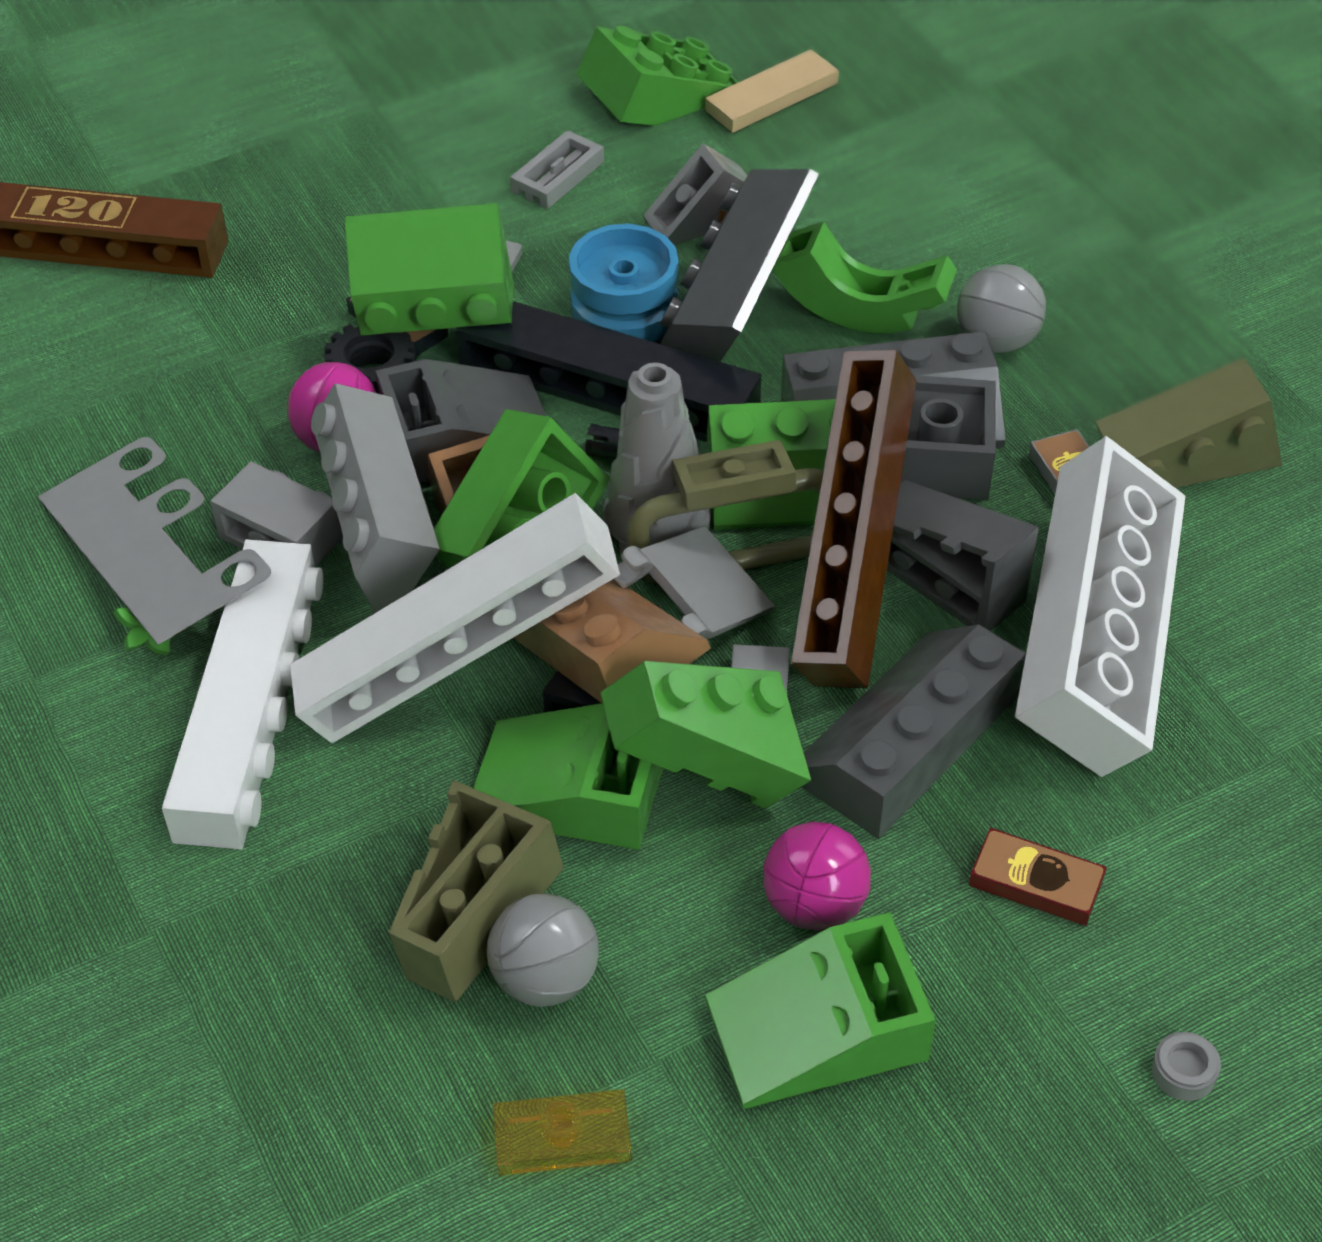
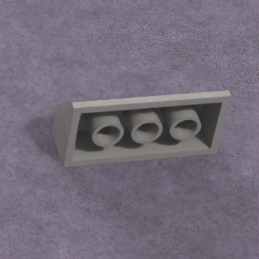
[311,383,440,613]

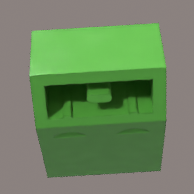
[576,26,738,126]
[474,703,663,850]
[705,912,935,1109]

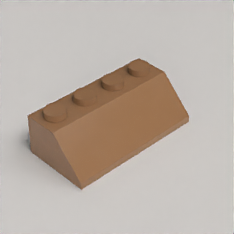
[513,579,711,704]

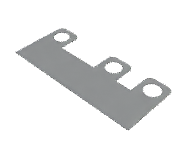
[37,437,271,645]

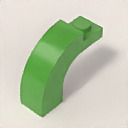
[772,221,957,333]

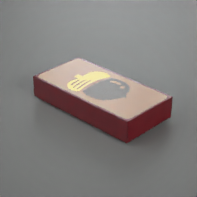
[969,828,1107,926]

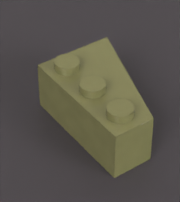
[1095,358,1282,488]
[389,780,564,1003]

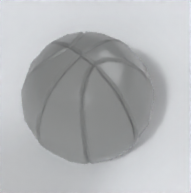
[957,264,1046,353]
[486,894,600,1007]

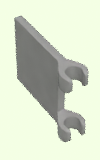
[614,526,775,639]

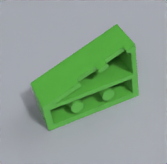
[600,661,811,808]

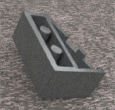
[887,480,1039,632]

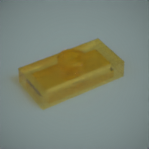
[493,1089,632,1176]

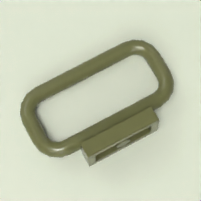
[627,440,824,585]

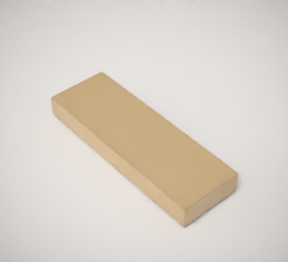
[705,49,839,133]

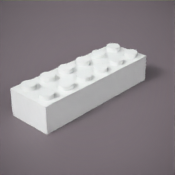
[1015,436,1186,777]

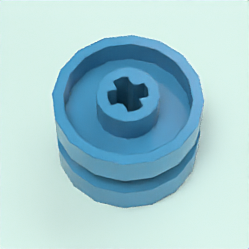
[569,223,679,342]

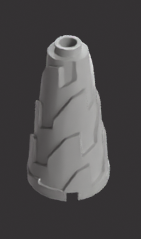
[603,363,711,553]

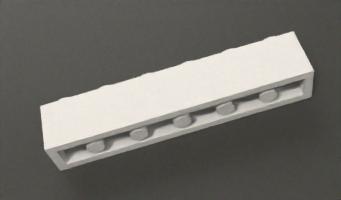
[290,493,620,743]
[162,539,323,850]

